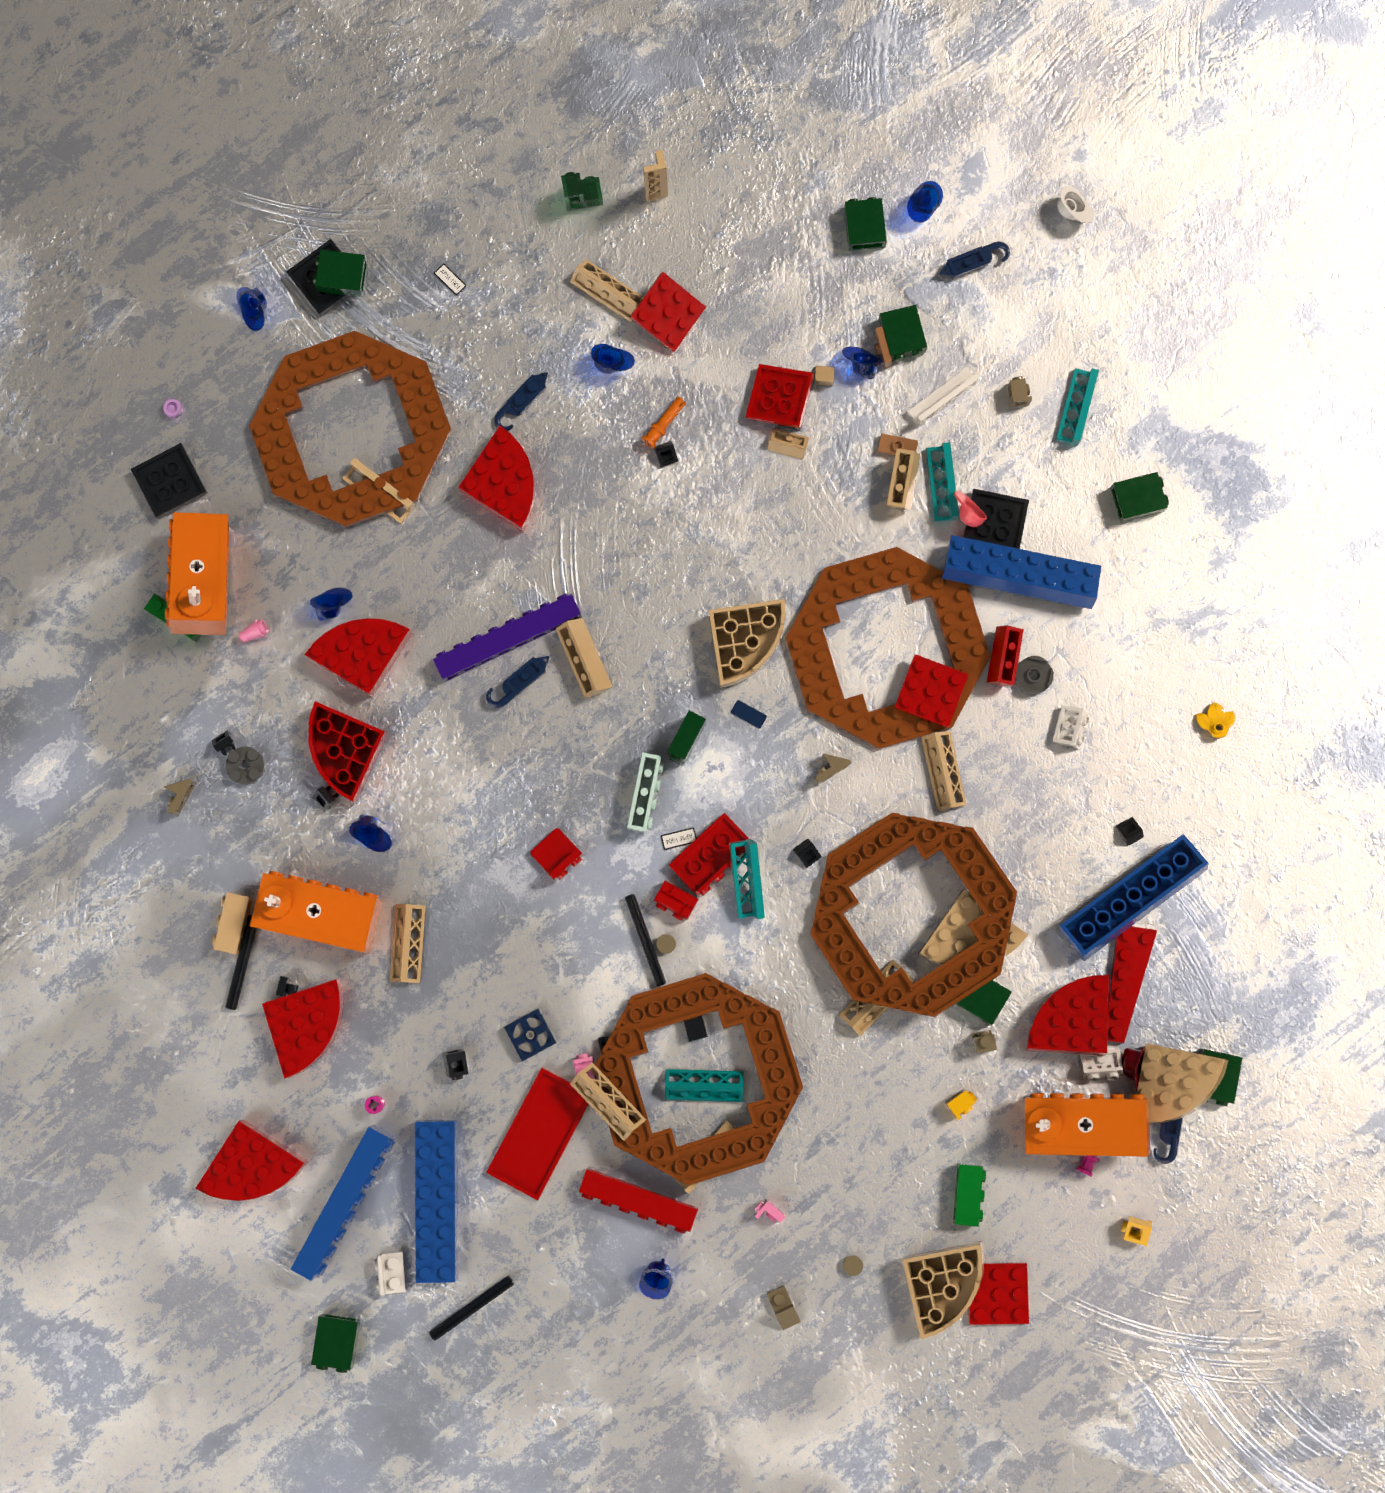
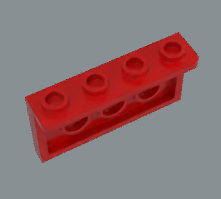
[668,812,749,897]

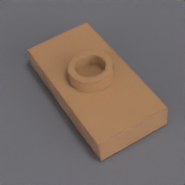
[874,327,892,369]
[877,433,918,456]

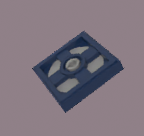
[504,1008,557,1062]

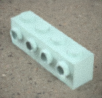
[627,752,665,834]

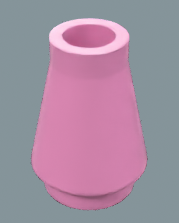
[239,619,269,643]

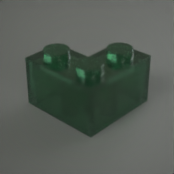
[561,172,603,211]

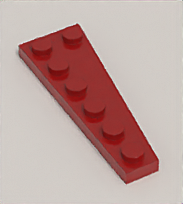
[1108,926,1157,1043]

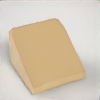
[814,365,835,386]

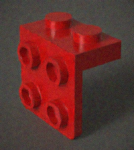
[531,828,583,881]

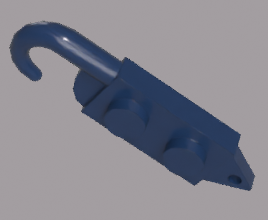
[939,241,1010,279]
[494,372,548,431]
[486,656,550,708]
[1153,1117,1184,1164]

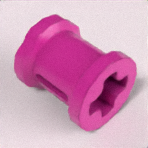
[365,1096,385,1114]
[1076,1155,1100,1177]

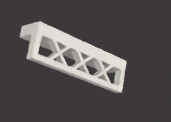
[907,367,980,427]

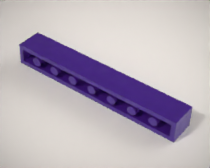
[433,593,582,682]

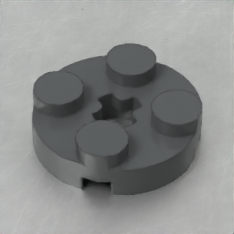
[1015,656,1054,695]
[226,747,265,785]

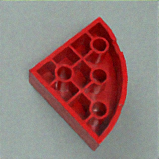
[458,426,536,532]
[304,618,413,697]
[308,701,388,804]
[1026,975,1109,1056]
[262,979,344,1079]
[195,1120,309,1201]

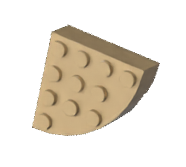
[709,599,786,689]
[918,890,1028,965]
[1137,1043,1228,1124]
[902,1241,984,1339]

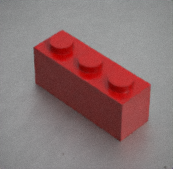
[986,625,1024,686]

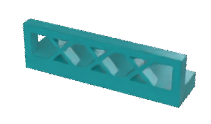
[1056,368,1099,446]
[926,442,959,522]
[729,839,765,919]
[665,1069,744,1102]

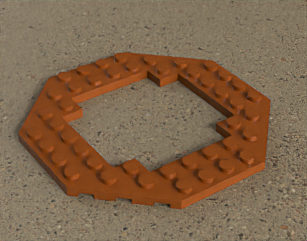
[249,331,452,528]
[786,547,991,749]
[810,812,1017,1018]
[594,973,803,1186]

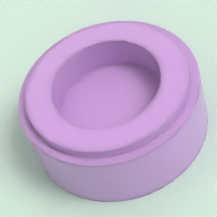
[163,399,183,419]

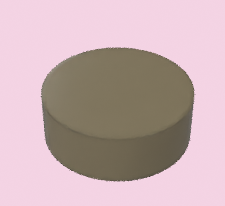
[656,934,676,954]
[843,1255,863,1276]

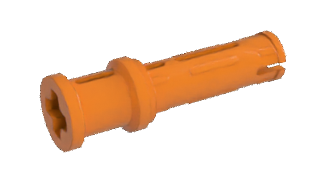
[641,396,686,449]

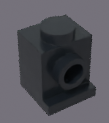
[442,1049,469,1080]

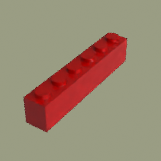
[579,1168,698,1234]

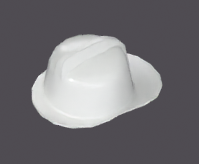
[1057,186,1095,223]

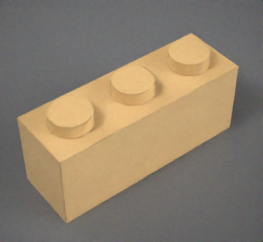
[887,449,920,510]
[212,892,253,954]

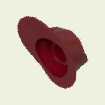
[1121,1046,1146,1092]

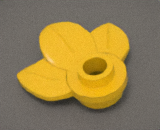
[1196,702,1235,739]

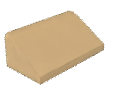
[767,428,809,459]

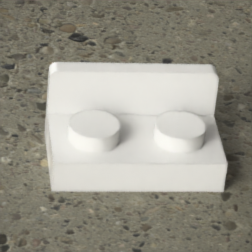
[1053,705,1090,749]
[1080,1049,1123,1083]
[374,1251,407,1296]

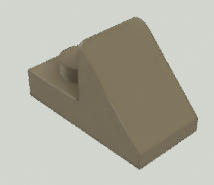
[814,754,851,785]
[164,779,197,816]
[766,1285,801,1330]

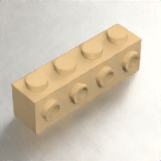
[556,618,612,698]

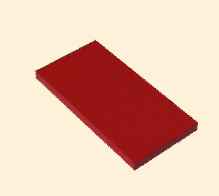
[486,1067,589,1201]

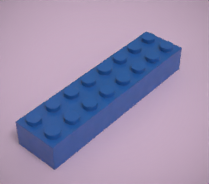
[942,535,1102,609]
[1059,834,1209,961]
[415,1120,458,1283]
[290,1125,395,1281]

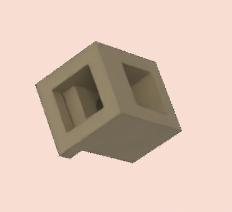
[1008,376,1032,407]
[971,1030,997,1053]

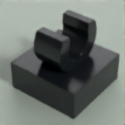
[211,730,236,756]
[312,786,338,812]
[276,976,299,997]

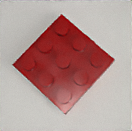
[629,272,706,352]
[745,364,814,429]
[894,654,969,728]
[968,1262,1029,1325]

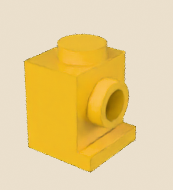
[945,1089,977,1120]
[1121,1216,1152,1246]

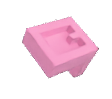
[573,1053,595,1079]
[754,1200,785,1223]

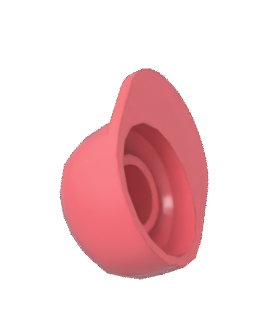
[954,491,987,527]

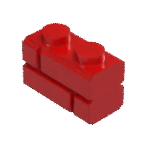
[653,880,699,921]

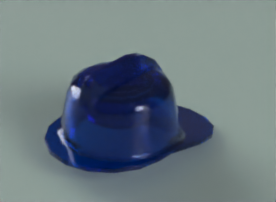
[907,181,943,223]
[236,287,267,331]
[590,344,635,374]
[842,346,883,380]
[310,587,353,621]
[349,814,392,852]
[639,1258,673,1300]

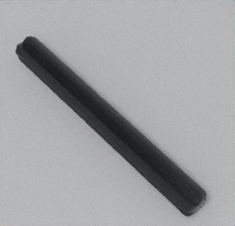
[625,894,666,987]
[225,915,257,1010]
[429,1276,514,1341]

